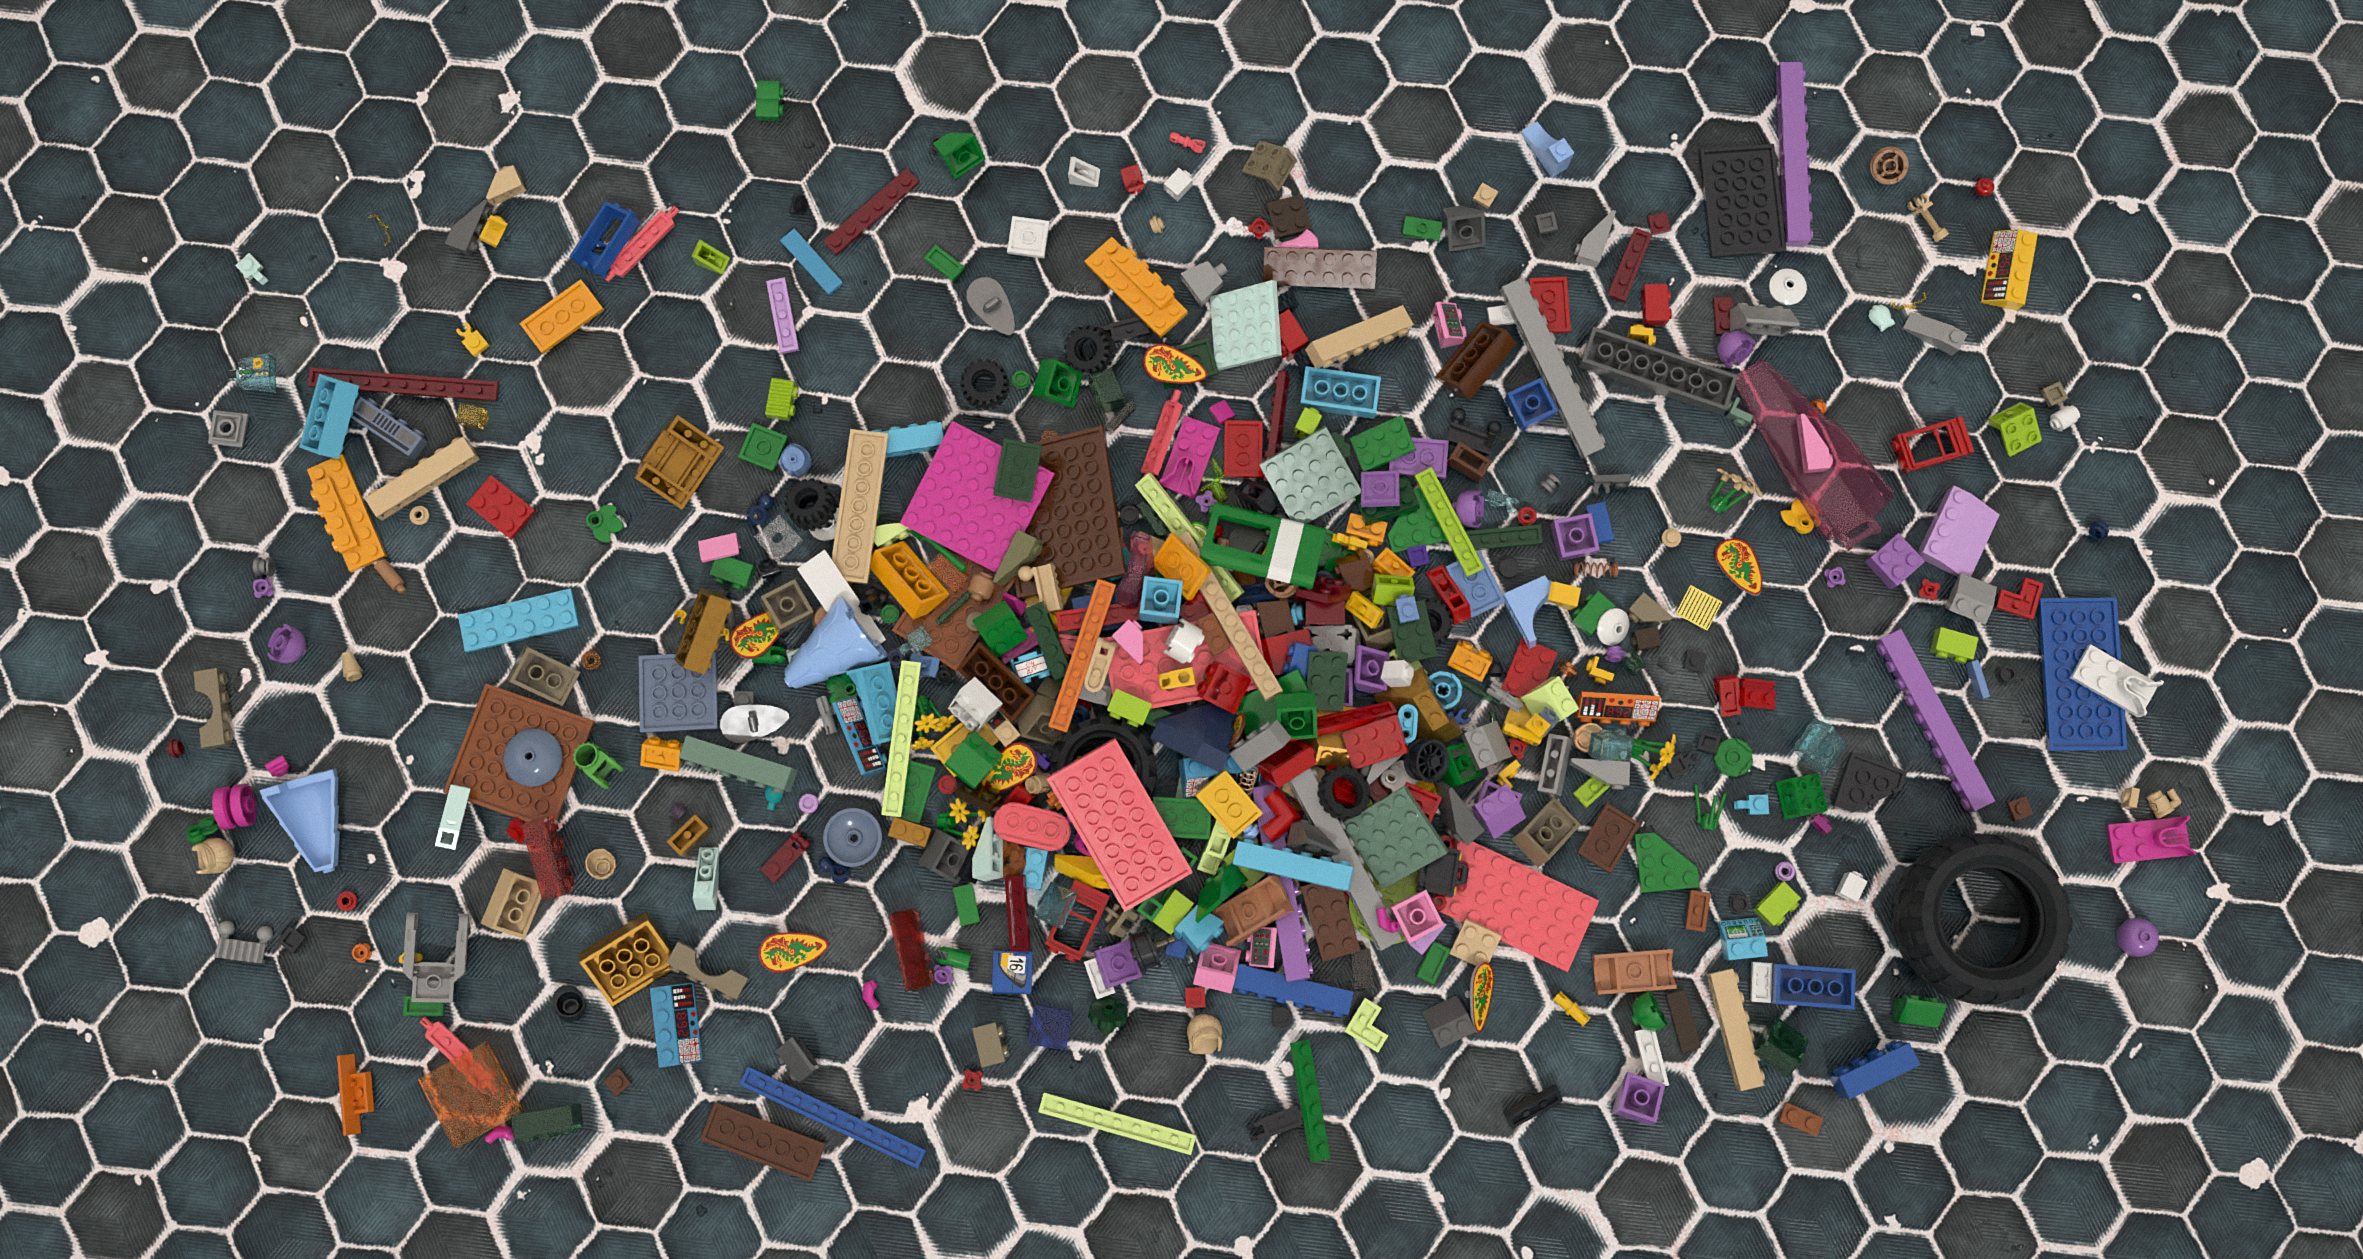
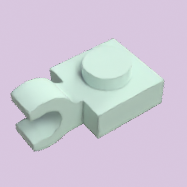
[235,253,269,285]

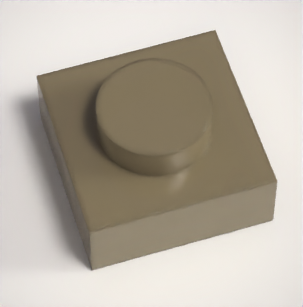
[2041,382,2068,407]

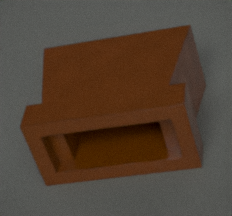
[1447,442,1492,484]
[1333,548,1374,596]
[1253,597,1295,639]

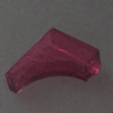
[1116,531,1155,608]

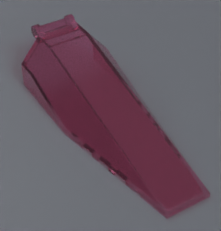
[1735,359,1894,551]

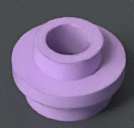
[1775,862,1795,881]

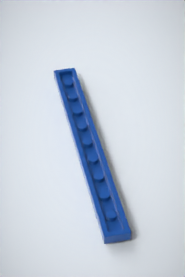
[739,1066,926,1169]

